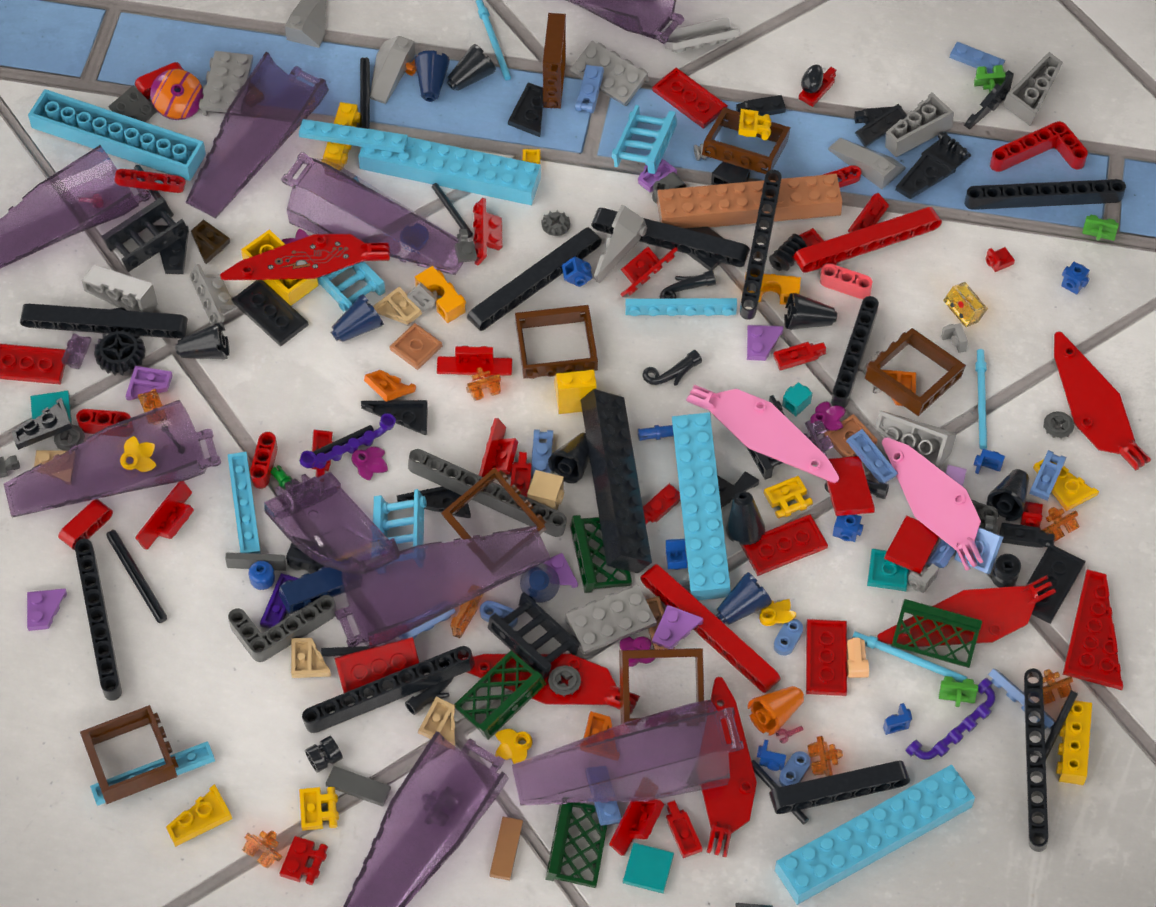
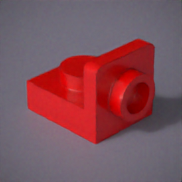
[985,247,1015,272]
[1020,501,1043,528]

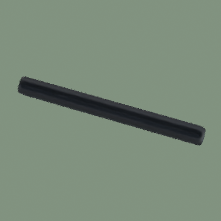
[360,57,370,129]
[106,530,167,623]

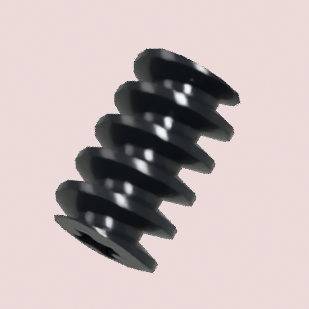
[769,234,808,271]

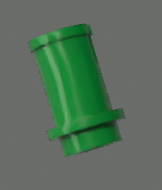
[270,465,293,489]

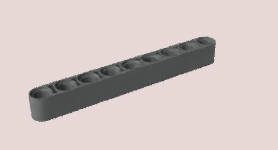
[408,449,567,537]

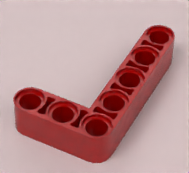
[990,121,1088,172]

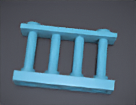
[611,105,677,174]
[317,261,385,311]
[372,489,427,574]

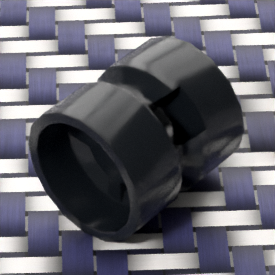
[992,554,1021,588]
[305,736,343,773]

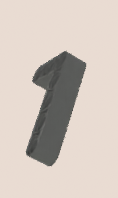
[228,595,337,662]

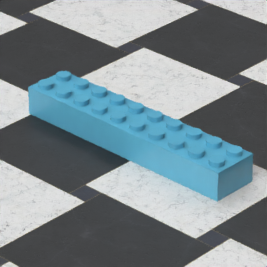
[28,89,206,181]
[358,129,541,206]
[672,412,731,601]
[775,764,975,905]

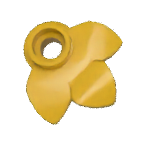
[120,436,156,472]
[759,599,797,626]
[495,729,533,765]

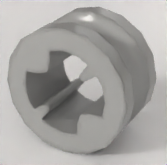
[694,144,706,161]

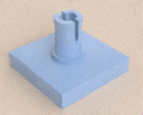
[954,527,1003,574]

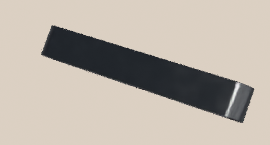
[831,296,879,408]
[769,760,910,814]

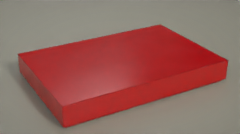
[884,515,940,574]

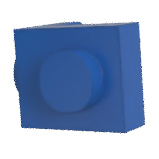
[973,449,1005,474]
[666,539,687,570]
[757,740,786,771]

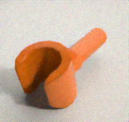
[405,55,418,76]

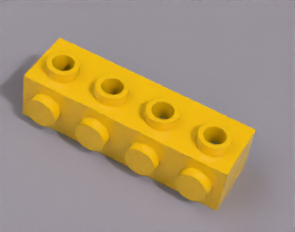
[323,102,361,173]
[1056,700,1092,785]

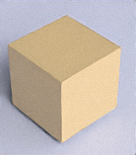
[527,470,564,510]

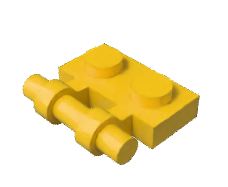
[738,109,771,140]
[763,476,813,518]
[299,787,339,831]

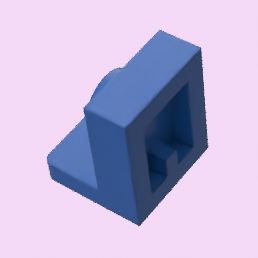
[883,703,912,735]

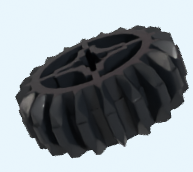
[94,328,146,376]

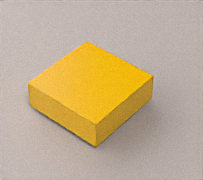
[522,149,541,164]

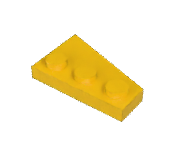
[1033,459,1099,511]
[166,784,232,847]

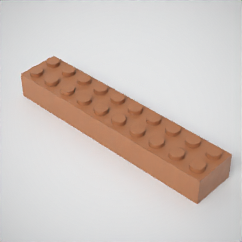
[657,174,842,228]

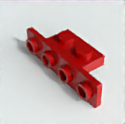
[473,197,503,265]
[620,246,678,297]
[437,346,512,376]
[478,418,519,477]
[135,480,194,550]
[609,776,665,856]

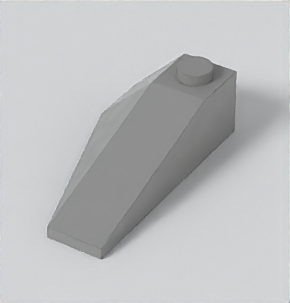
[285,0,326,48]
[370,36,416,104]
[828,138,906,189]
[594,205,647,283]
[875,411,957,469]

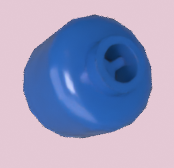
[248,561,275,590]

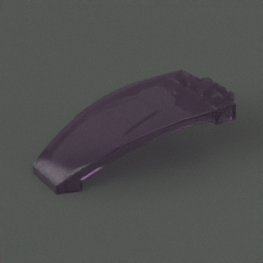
[264,472,400,574]

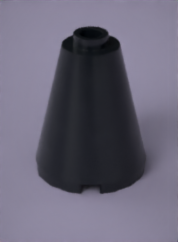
[447,44,496,91]
[784,293,837,330]
[175,322,230,360]
[548,433,590,483]
[986,469,1029,521]
[726,491,765,545]

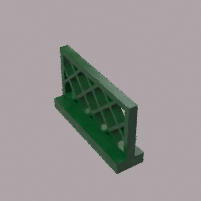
[570,515,632,593]
[891,599,982,668]
[454,651,546,740]
[545,795,607,888]

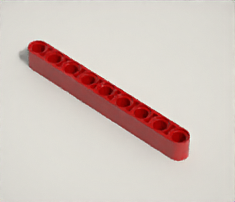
[793,207,942,273]
[640,564,781,693]

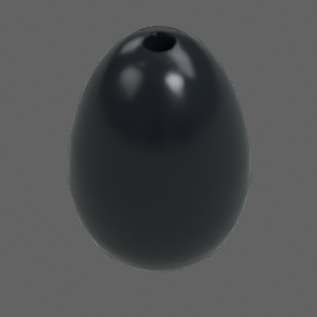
[801,64,824,93]

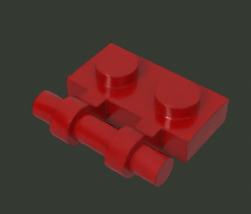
[279,836,328,885]

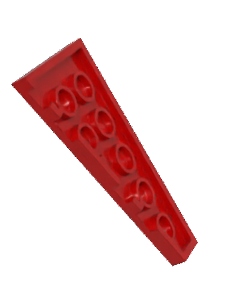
[1062,569,1123,690]

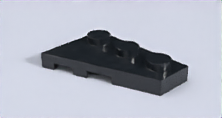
[895,150,956,199]
[154,225,189,274]

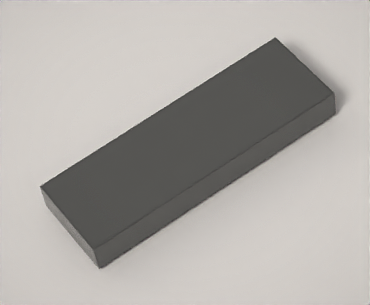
[225,552,287,571]
[326,766,391,807]

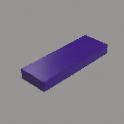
[260,573,299,629]

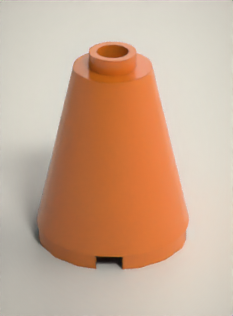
[748,686,804,736]

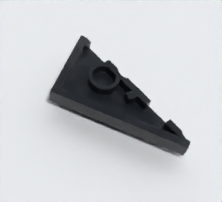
[964,70,1014,130]
[361,400,428,435]
[396,486,471,518]

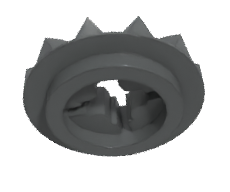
[541,210,570,236]
[1043,411,1074,439]
[54,425,85,451]
[548,666,581,697]

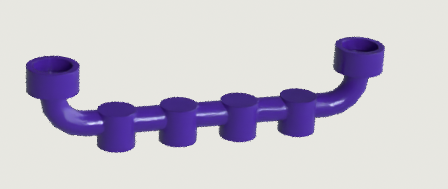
[299,413,396,469]
[905,678,996,760]

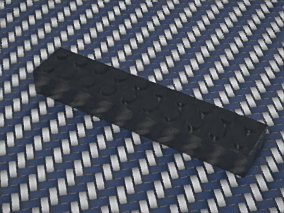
[580,389,652,573]

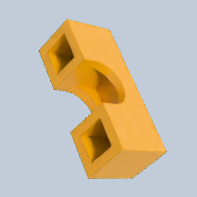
[415,266,466,323]
[745,272,801,305]

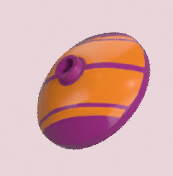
[150,69,204,120]

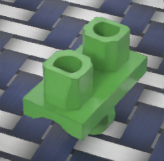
[974,65,1006,93]
[1082,215,1119,241]
[939,676,978,707]

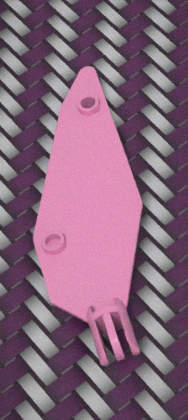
[686,385,839,483]
[882,438,983,571]

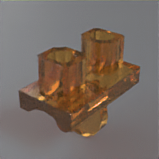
[466,368,501,401]
[138,388,167,425]
[1042,507,1080,542]
[1043,669,1074,705]
[807,736,843,777]
[242,831,283,868]

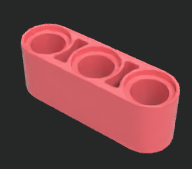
[820,264,873,299]

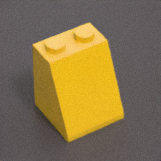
[554,370,596,414]

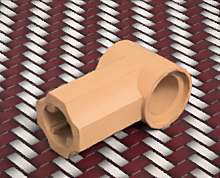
[847,638,869,678]

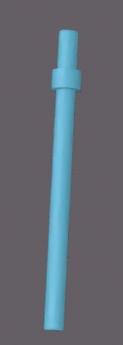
[476,0,511,81]
[975,349,987,449]
[852,631,967,683]

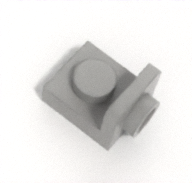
[407,283,438,311]
[941,323,968,353]
[908,563,939,593]

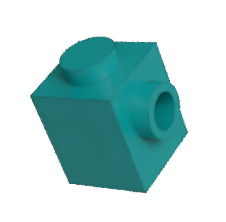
[782,382,813,417]

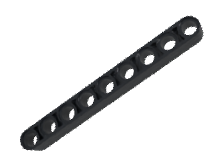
[740,170,782,320]
[964,179,1126,210]
[591,207,750,267]
[467,227,602,331]
[20,303,188,339]
[75,539,122,701]
[302,646,475,733]
[1024,668,1048,852]

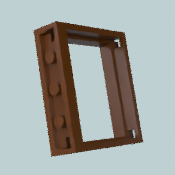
[543,13,566,109]
[702,108,791,174]
[515,305,598,379]
[864,328,966,416]
[441,468,547,575]
[619,648,705,729]
[80,705,179,804]

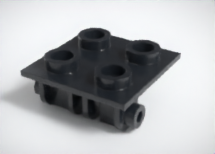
[921,132,971,168]

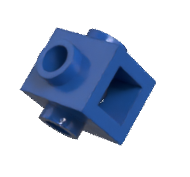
[562,256,593,287]
[1061,261,1090,295]
[833,514,864,542]

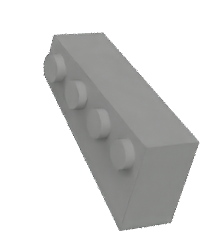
[1003,52,1063,126]
[885,92,954,157]
[81,265,158,312]

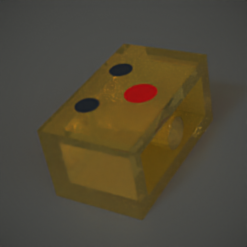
[943,282,988,327]

